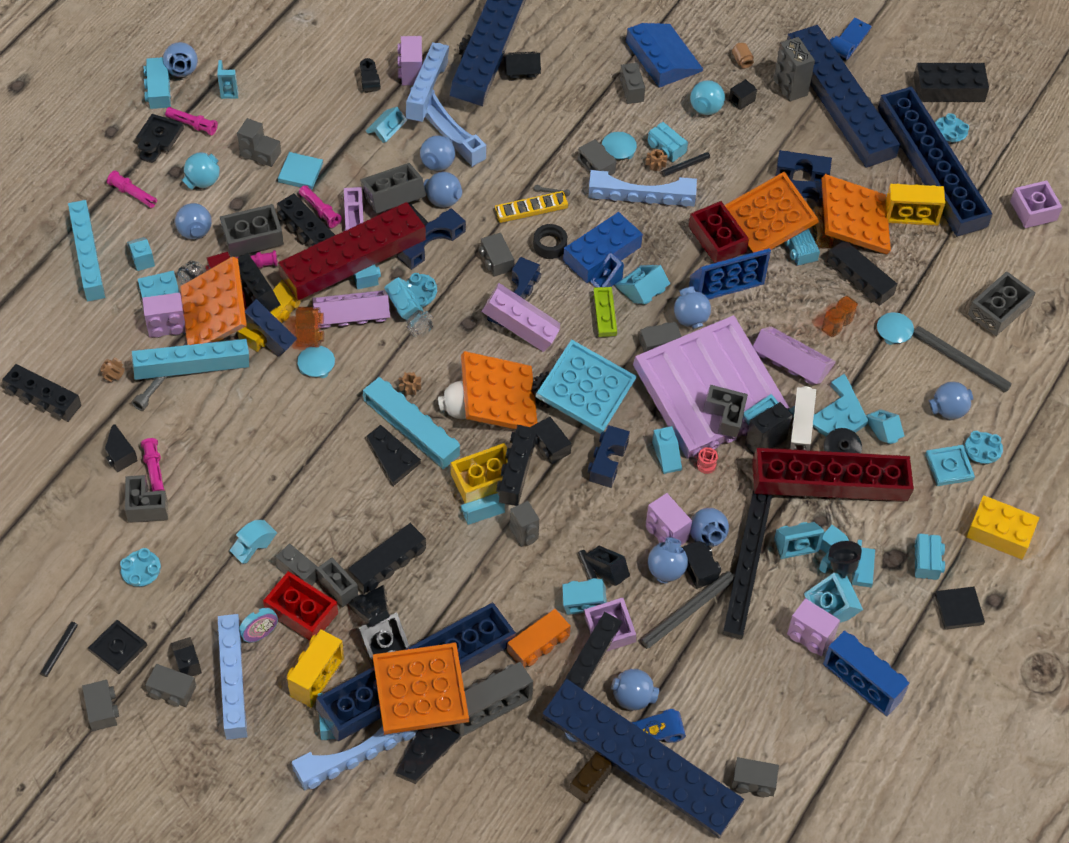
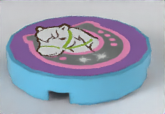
[239,608,278,642]

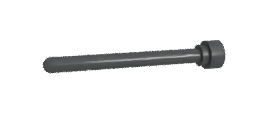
[131,342,187,411]

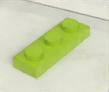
[593,287,617,337]

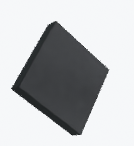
[935,586,985,630]
[88,620,148,674]

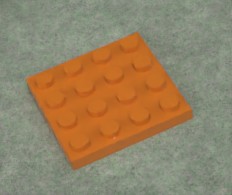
[725,172,819,253]
[822,174,891,254]
[180,257,247,345]
[461,351,538,429]
[373,643,469,735]

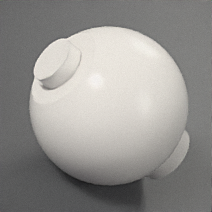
[438,381,466,419]

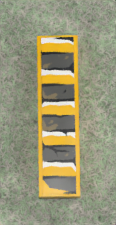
[495,191,568,223]

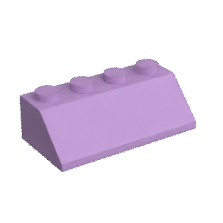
[481,283,560,352]
[313,290,390,328]
[753,326,836,385]

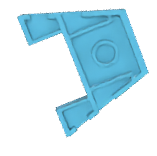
[789,374,868,436]

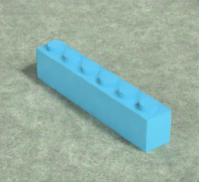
[68,200,105,302]
[132,339,249,380]
[363,377,460,470]

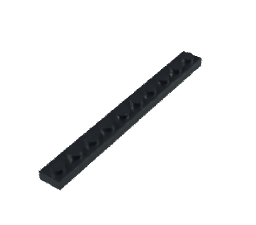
[722,487,773,639]

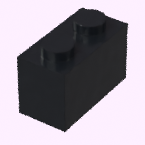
[531,416,572,464]
[681,541,721,589]

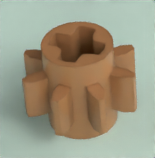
[646,149,668,171]
[100,357,125,382]
[399,372,421,396]

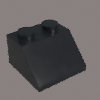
[504,51,541,78]

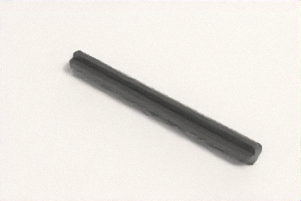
[913,326,1012,392]
[642,571,735,648]

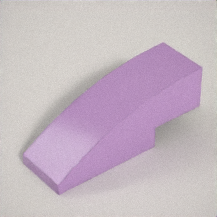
[344,187,364,230]

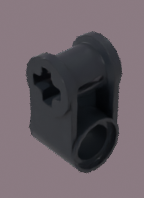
[360,58,381,92]

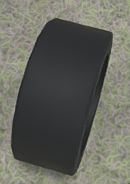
[533,224,568,259]

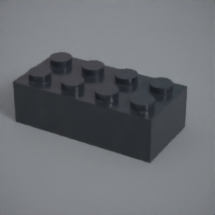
[913,63,989,102]

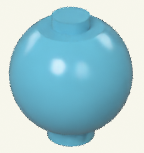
[690,80,725,115]
[182,152,220,189]

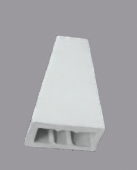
[790,386,816,451]

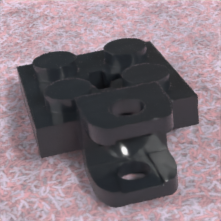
[136,114,184,163]

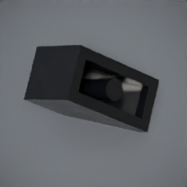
[105,424,138,473]
[584,545,630,586]
[171,637,202,677]

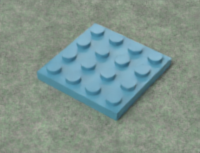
[535,339,637,434]

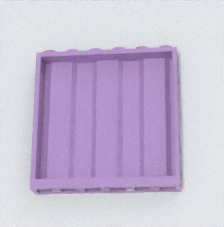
[633,315,789,459]

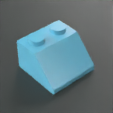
[615,265,670,305]
[774,522,824,559]
[804,572,863,623]

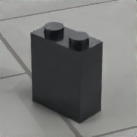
[745,402,792,455]

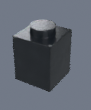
[729,79,757,110]

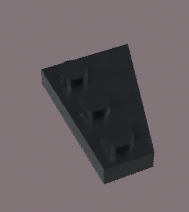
[367,425,421,486]
[348,585,390,627]
[396,726,461,784]

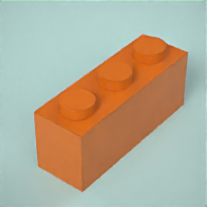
[507,609,571,668]

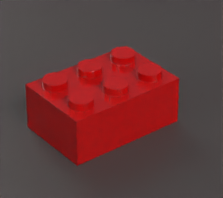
[263,571,338,641]

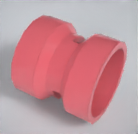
[697,447,718,474]

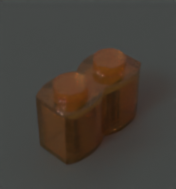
[821,296,858,337]
[295,307,325,347]

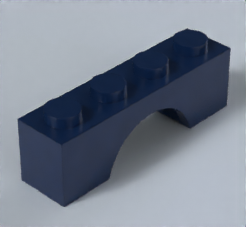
[397,208,466,270]
[487,257,541,328]

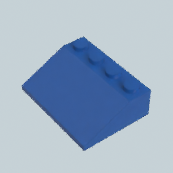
[626,23,703,88]
[689,248,771,300]

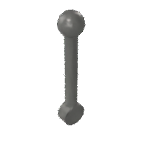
[534,184,570,196]

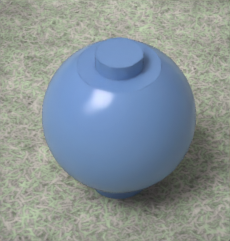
[163,42,198,77]
[420,136,455,171]
[424,172,462,208]
[175,203,212,239]
[674,287,711,329]
[929,382,974,419]
[690,508,729,547]
[648,537,688,583]
[611,669,659,710]

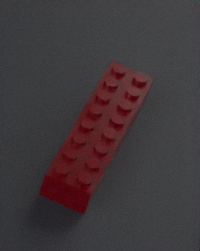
[278,202,426,301]
[752,448,914,501]

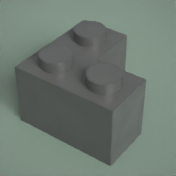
[237,118,281,167]
[703,384,748,438]
[125,475,168,522]

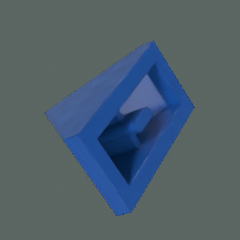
[590,252,624,288]

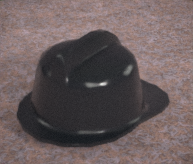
[828,541,862,578]

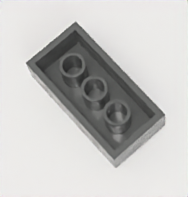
[452,662,533,737]

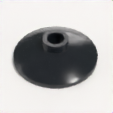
[824,428,862,453]

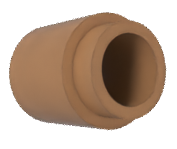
[732,43,754,69]

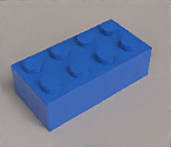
[563,212,643,283]
[823,630,910,717]

